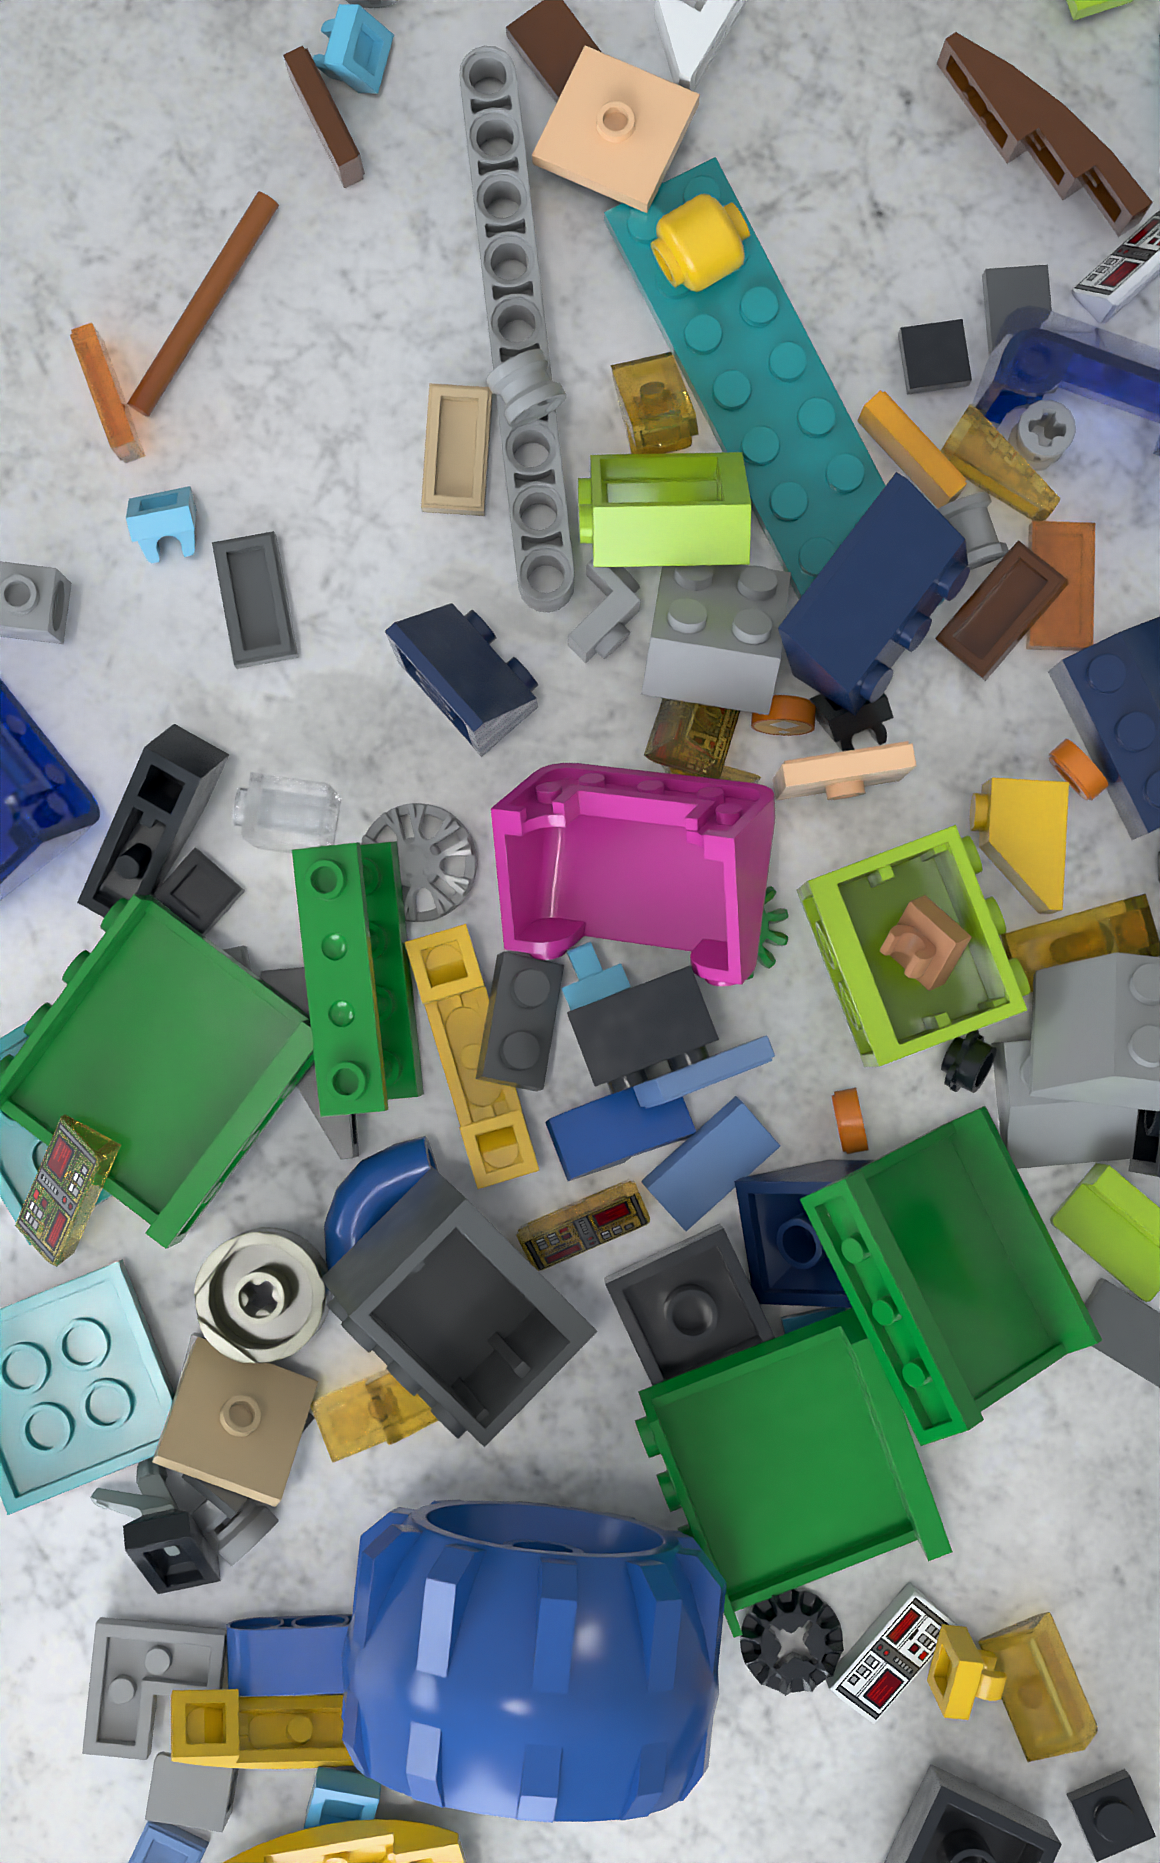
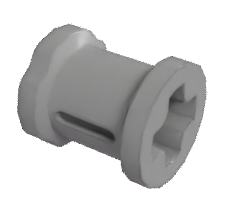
[1008,400,1076,471]
[937,492,1009,570]

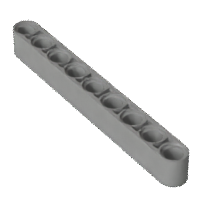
[459,45,574,613]

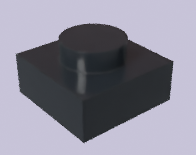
[1066,1769,1156,1862]

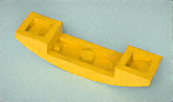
[404,924,540,1189]
[171,1689,354,1769]
[223,1819,467,1863]

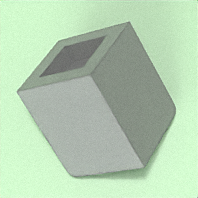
[145,1751,239,1832]

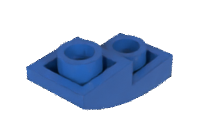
[545,1087,696,1181]

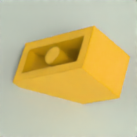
[969,777,1069,914]

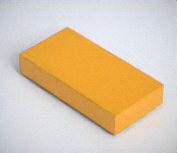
[857,390,967,509]

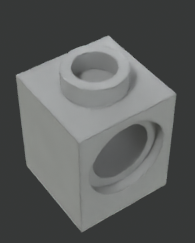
[0,561,72,644]

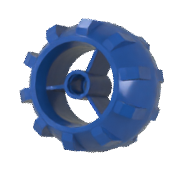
[341,1500,727,1823]

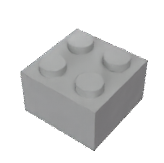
[641,565,791,715]

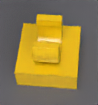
[927,1624,1007,1720]

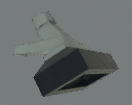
[90,1459,221,1594]

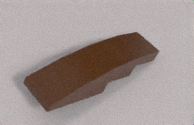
[937,32,1153,237]

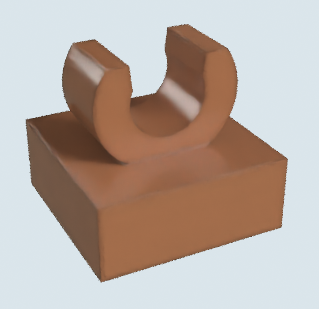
[880,895,972,991]

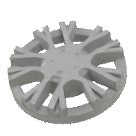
[361,803,477,922]

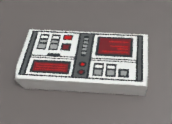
[1072,210,1160,324]
[825,1582,958,1724]

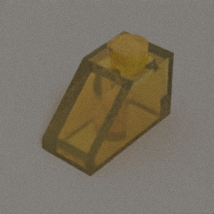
[1001,893,1160,992]

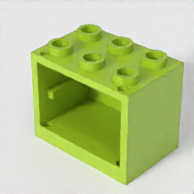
[796,825,1030,1067]

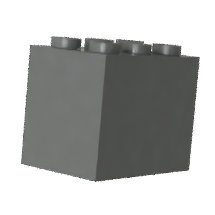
[321,1167,598,1447]

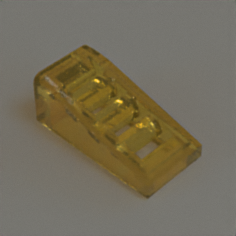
[941,404,1061,524]

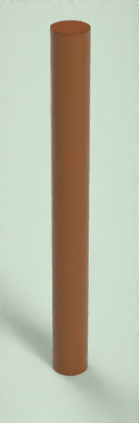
[127,191,279,417]

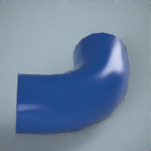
[324,1136,438,1271]

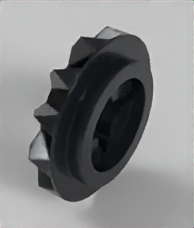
[740,1588,844,1696]

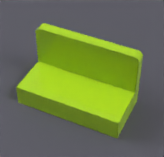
[1050,1163,1160,1302]

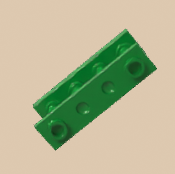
[292,841,424,1117]

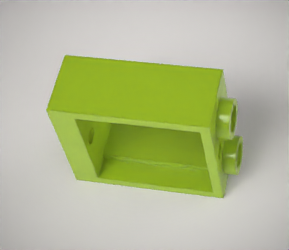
[578,452,751,567]

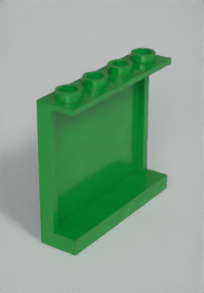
[0,894,314,1249]
[800,1106,1102,1446]
[635,1308,953,1638]

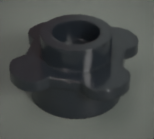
[941,1030,997,1093]

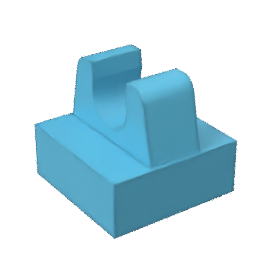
[313,4,394,94]
[126,486,197,563]
[562,941,631,1011]

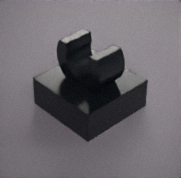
[810,693,894,752]

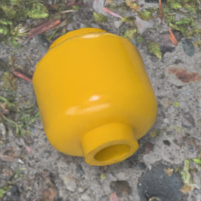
[650,193,750,292]

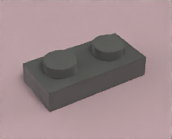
[476,951,564,1092]

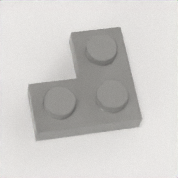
[82,1617,227,1760]

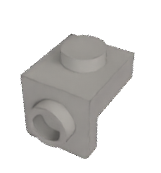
[568,559,641,663]

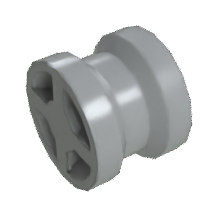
[486,348,566,428]

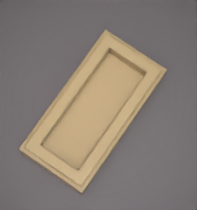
[421,383,493,516]

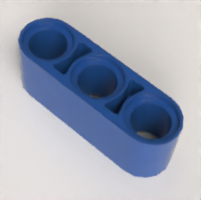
[226,1614,352,1696]

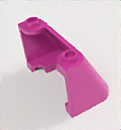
[491,763,775,987]

